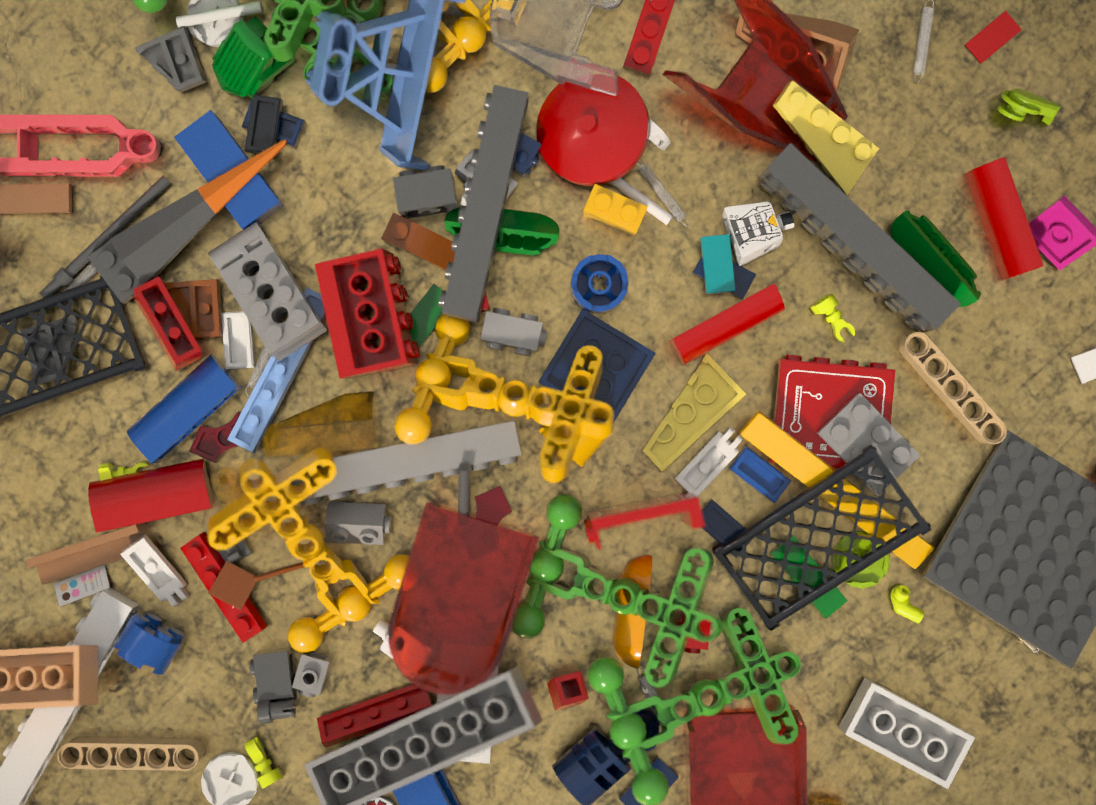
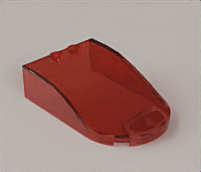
[388,502,539,694]
[684,710,807,805]

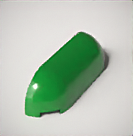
[445,206,559,255]
[890,210,981,307]

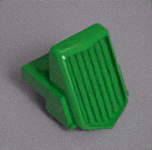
[212,16,295,99]

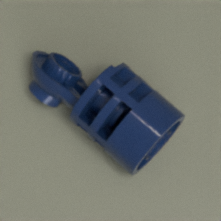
[552,709,660,805]

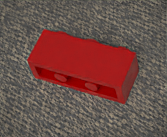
[133,276,202,371]

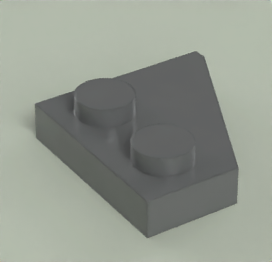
[135,27,207,92]

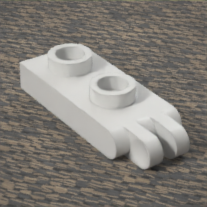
[674,427,744,496]
[120,534,189,607]

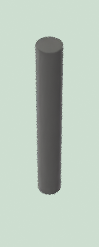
[458,462,470,526]

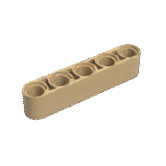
[898,332,1007,444]
[57,737,205,771]

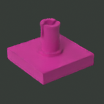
[1028,195,1096,271]

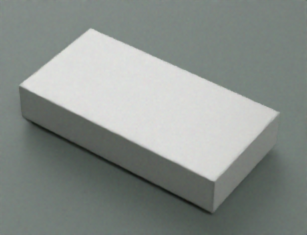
[221,311,256,370]

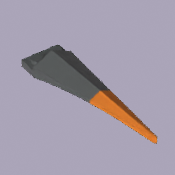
[88,140,287,304]

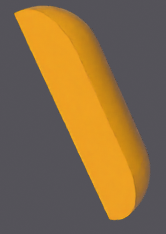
[612,555,652,669]

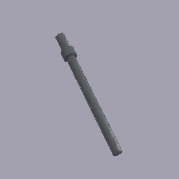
[39,176,171,298]

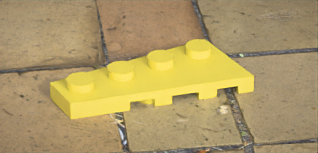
[773,81,879,195]
[643,354,746,473]

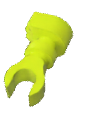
[810,293,855,342]
[98,461,150,481]
[244,737,284,789]

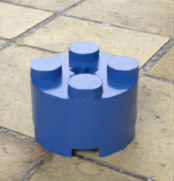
[571,254,629,314]
[113,612,185,675]

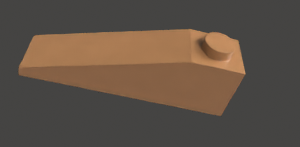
[736,6,859,94]

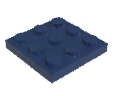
[539,309,656,423]

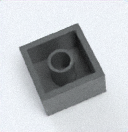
[393,165,459,219]

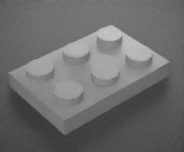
[817,393,921,496]

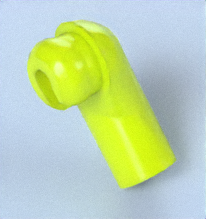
[890,585,924,623]

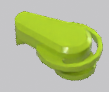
[997,88,1061,126]

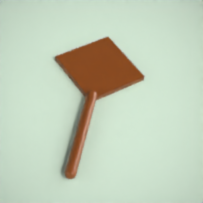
[208,561,305,610]

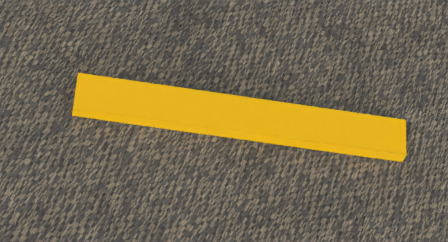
[740,410,934,569]

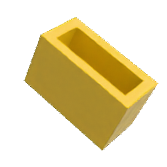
[583,184,648,237]

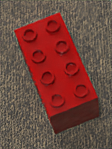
[315,248,420,379]

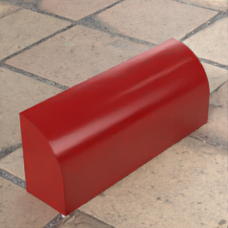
[965,157,1044,280]
[669,283,785,366]
[88,458,214,533]

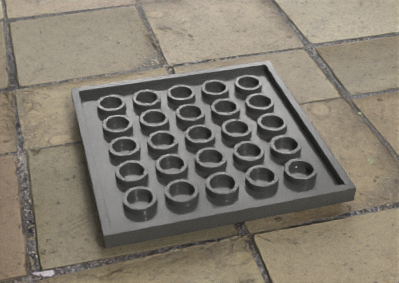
[921,430,1096,668]

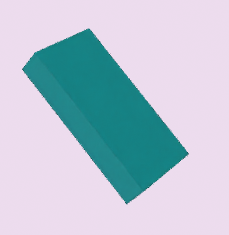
[700,234,735,295]

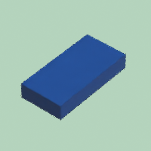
[728,446,792,503]

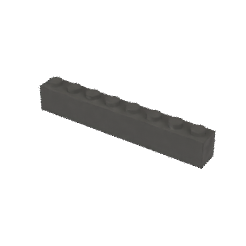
[438,85,529,323]

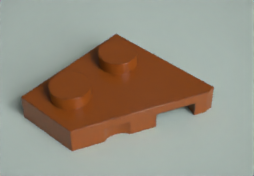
[164,279,223,339]

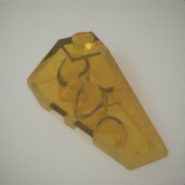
[263,391,378,457]

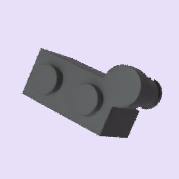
[250,647,299,724]

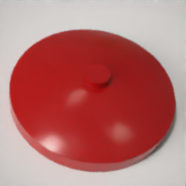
[536,71,650,186]

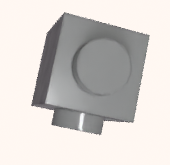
[292,652,333,697]

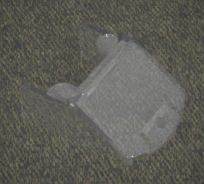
[490,0,652,96]

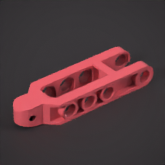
[0,115,161,177]

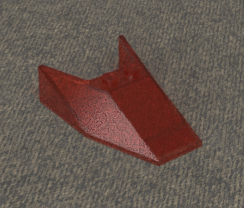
[662,0,848,162]

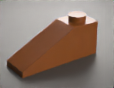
[381,213,456,271]

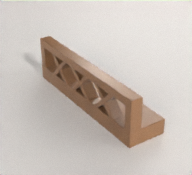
[26,523,151,585]

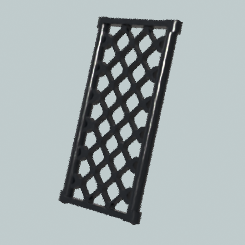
[0,276,146,417]
[712,444,932,631]

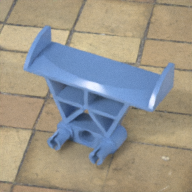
[306,0,466,170]

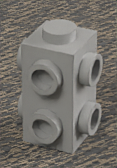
[481,308,547,356]
[324,502,391,545]

